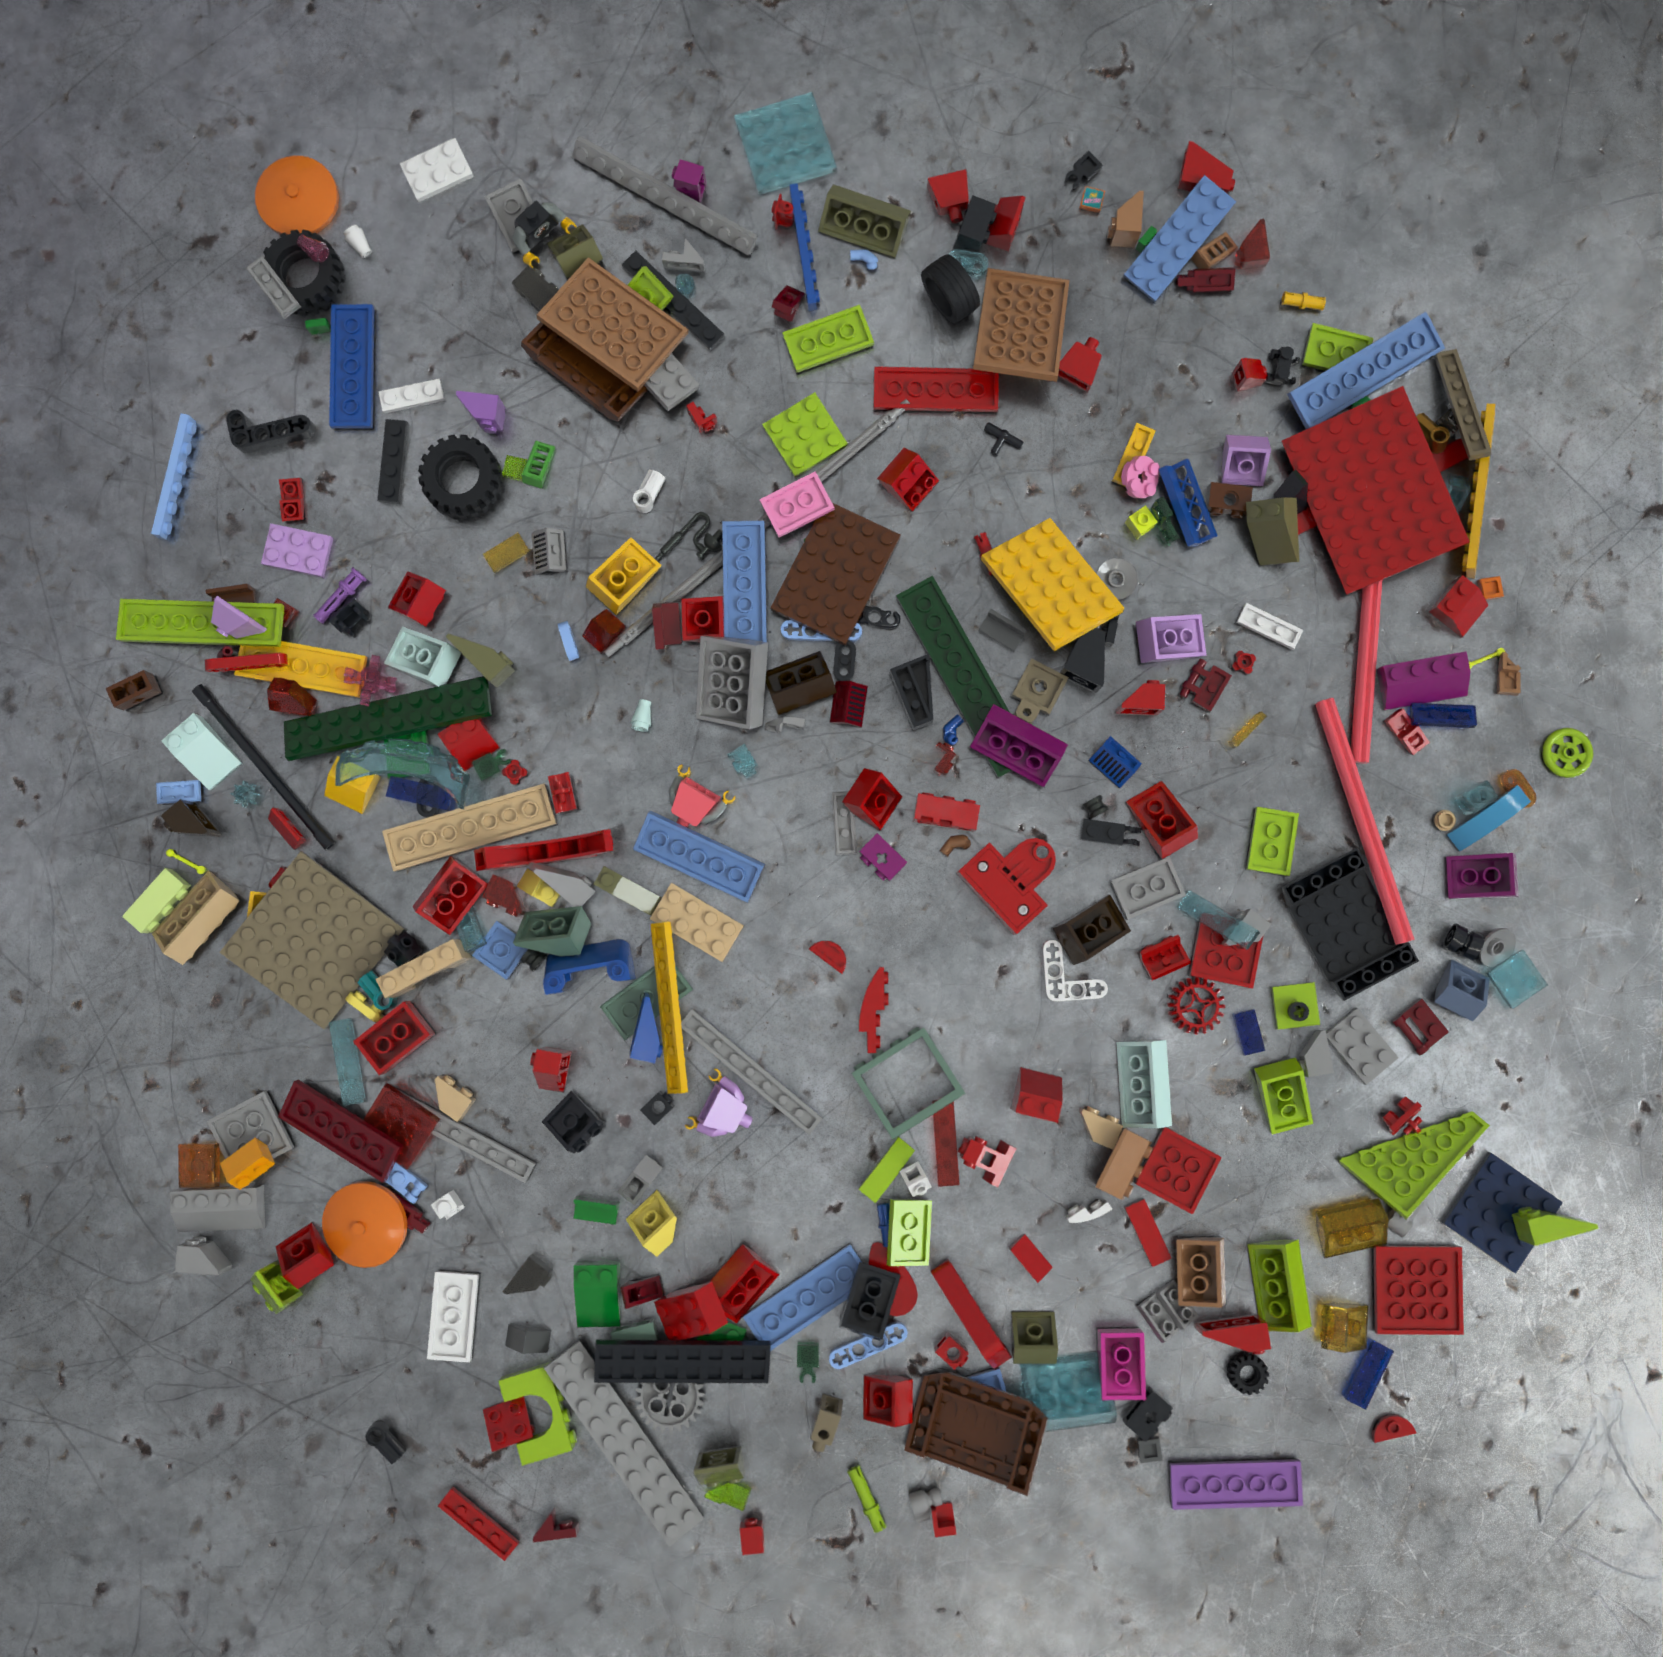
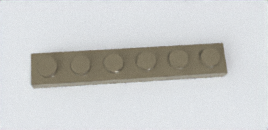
[1435,349,1492,461]

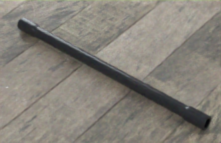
[192,684,335,851]

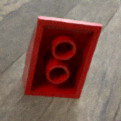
[1126,781,1198,859]
[1194,1315,1271,1354]

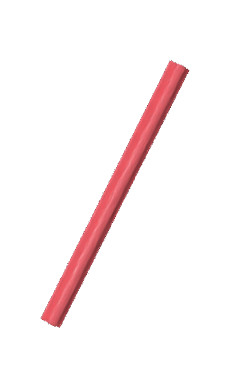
[1351,580,1383,764]
[1315,698,1415,945]

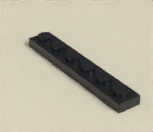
[621,250,725,351]

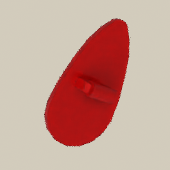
[869,1242,918,1317]

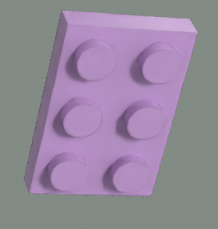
[261,523,333,578]

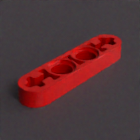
[205,653,288,672]

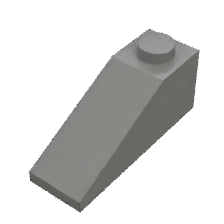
[528,862,595,907]

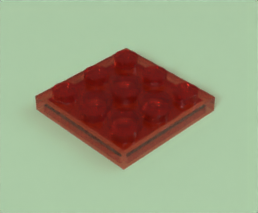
[363,1083,440,1170]

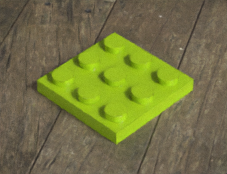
[762,392,848,478]

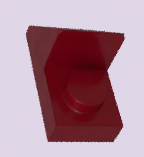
[771,285,805,322]
[620,1275,663,1309]
[533,1508,579,1543]

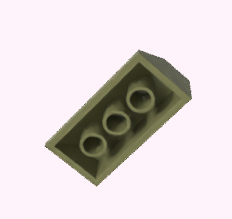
[818,184,911,258]

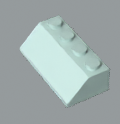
[1116,1040,1172,1129]

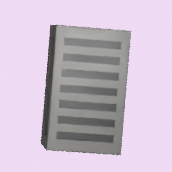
[532,527,566,574]

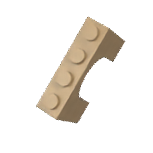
[376,939,473,998]

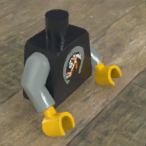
[512,200,577,268]

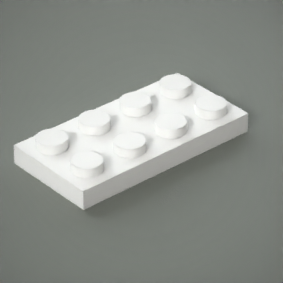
[427,1271,479,1363]

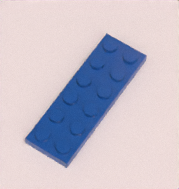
[329,304,374,428]

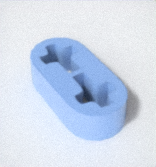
[557,621,580,661]

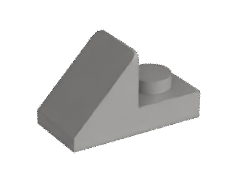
[662,239,705,272]

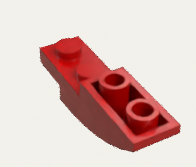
[859,967,889,1053]

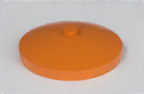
[255,156,339,235]
[322,1181,407,1268]

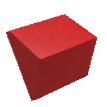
[681,596,724,642]

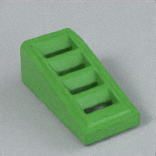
[522,440,555,488]

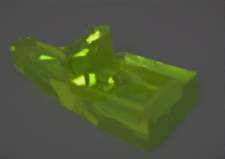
[704,1483,752,1511]

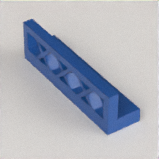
[1159,459,1218,547]

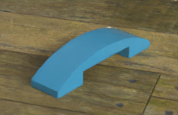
[1446,785,1531,852]

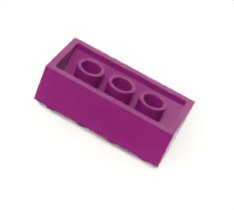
[1376,651,1471,710]
[970,704,1068,787]

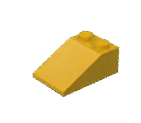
[586,537,662,615]

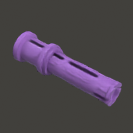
[313,567,367,624]

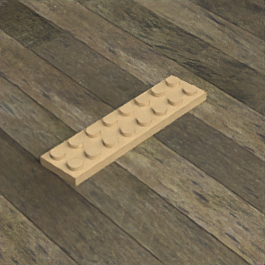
[382,783,557,872]

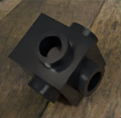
[384,931,423,967]

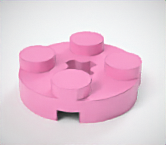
[1121,456,1160,498]

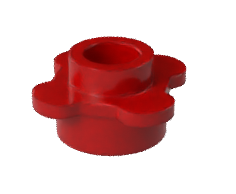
[1232,651,1256,674]
[502,760,527,785]

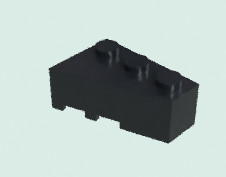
[889,654,934,731]

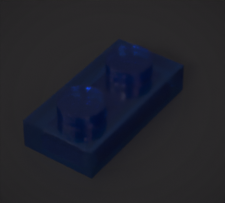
[1232,1009,1265,1056]

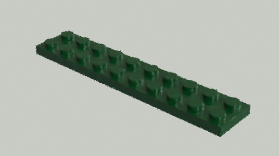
[896,575,1012,778]
[284,676,492,761]

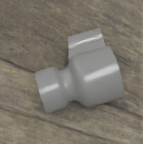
[908,1487,943,1523]

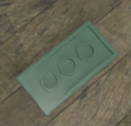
[600,965,693,1040]

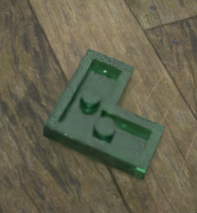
[1149,496,1180,546]

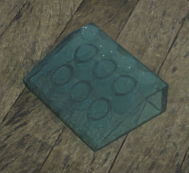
[1020,1352,1117,1432]

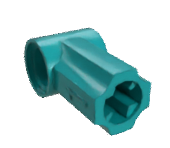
[357,970,397,1010]

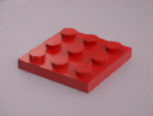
[1189,913,1263,989]
[1134,1127,1222,1215]

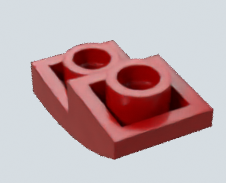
[279,478,304,521]

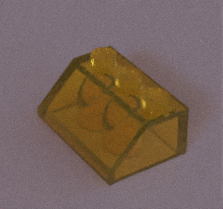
[1316,1198,1388,1258]

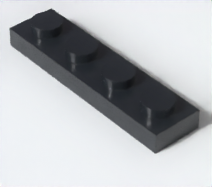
[377,419,408,504]

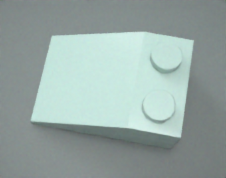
[384,626,461,687]
[161,713,242,790]

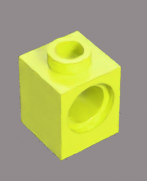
[1125,505,1158,539]

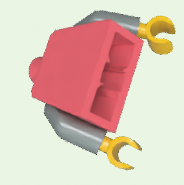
[669,764,735,828]

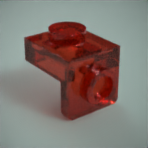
[933,742,956,776]

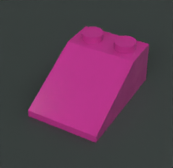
[1097,1328,1146,1400]

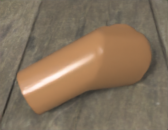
[939,835,971,857]

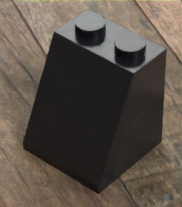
[1060,626,1105,693]

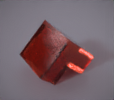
[582,609,626,653]

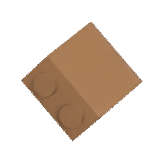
[1107,191,1144,248]

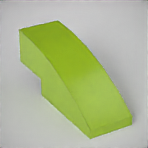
[858,1137,915,1203]

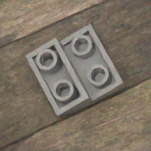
[1137,1280,1199,1343]

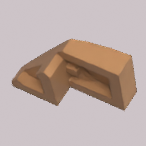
[1497,652,1522,696]

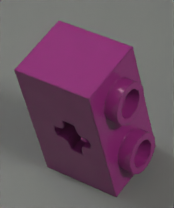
[672,159,707,203]
[859,833,908,881]

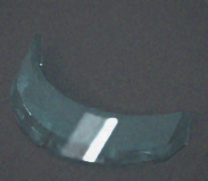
[335,739,470,809]

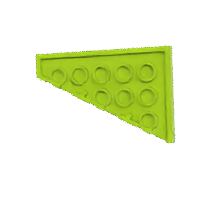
[1339,1111,1490,1220]

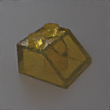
[1320,1303,1368,1353]

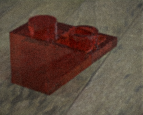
[482,874,526,917]

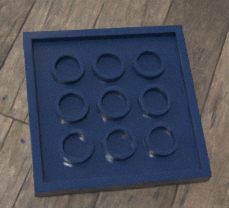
[1441,1152,1563,1274]

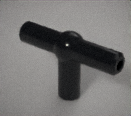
[985,422,1024,455]

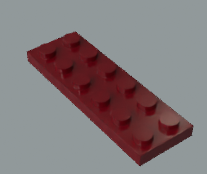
[278,1079,403,1183]

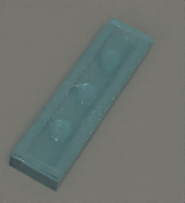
[1178,890,1260,950]
[329,1018,366,1106]

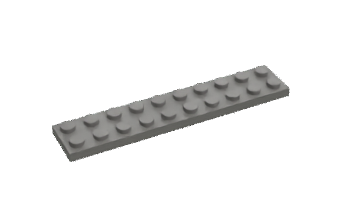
[544,1341,704,1547]

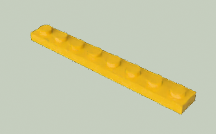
[650,922,688,1094]

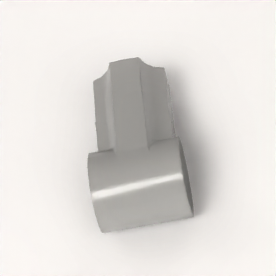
[1383,1201,1425,1237]

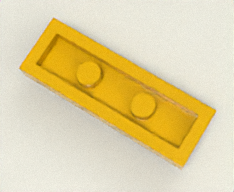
[1112,423,1156,487]

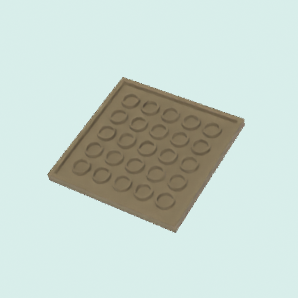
[219,851,405,1029]

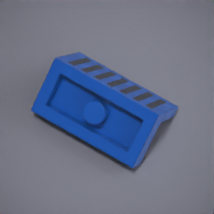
[1089,736,1142,788]

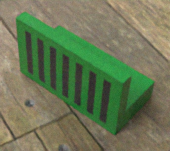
[573,1196,620,1225]

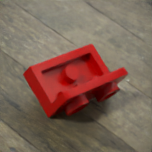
[1140,935,1190,981]

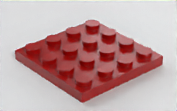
[1374,1245,1464,1335]

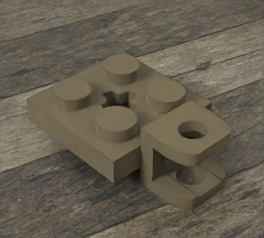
[1012,658,1069,724]

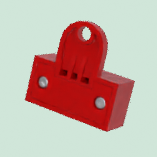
[956,838,1056,935]

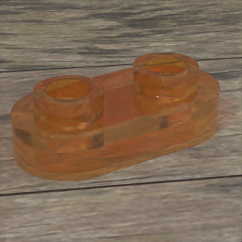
[1500,769,1536,809]

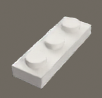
[378,379,445,414]
[1236,603,1303,650]

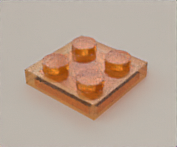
[178,1143,220,1188]

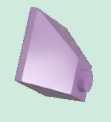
[211,596,267,638]

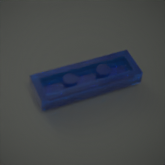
[1410,703,1477,728]
[386,776,454,811]
[1344,1340,1394,1410]

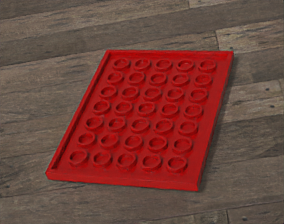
[1281,386,1470,595]

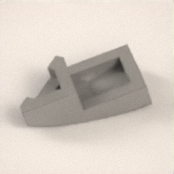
[764,717,806,734]

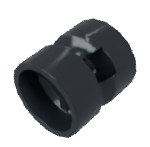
[1443,923,1485,961]

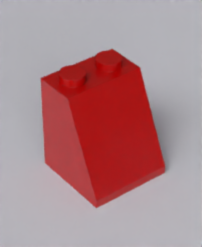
[1010,1067,1063,1123]

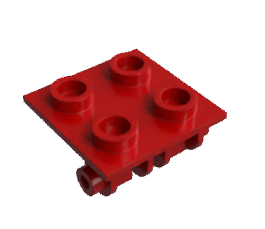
[483,1396,535,1452]

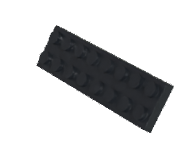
[594,1340,771,1383]

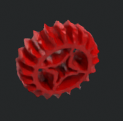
[1167,977,1225,1035]

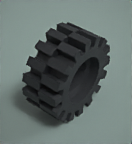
[1227,1352,1269,1395]

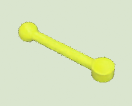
[1469,648,1505,669]
[166,849,206,874]

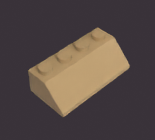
[152,870,240,965]

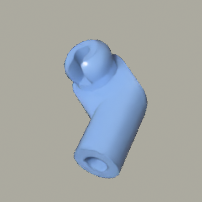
[850,250,878,270]

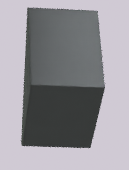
[505,1324,551,1354]

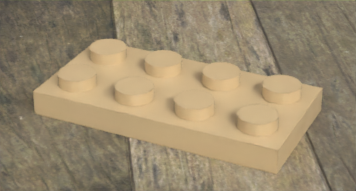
[650,883,744,962]

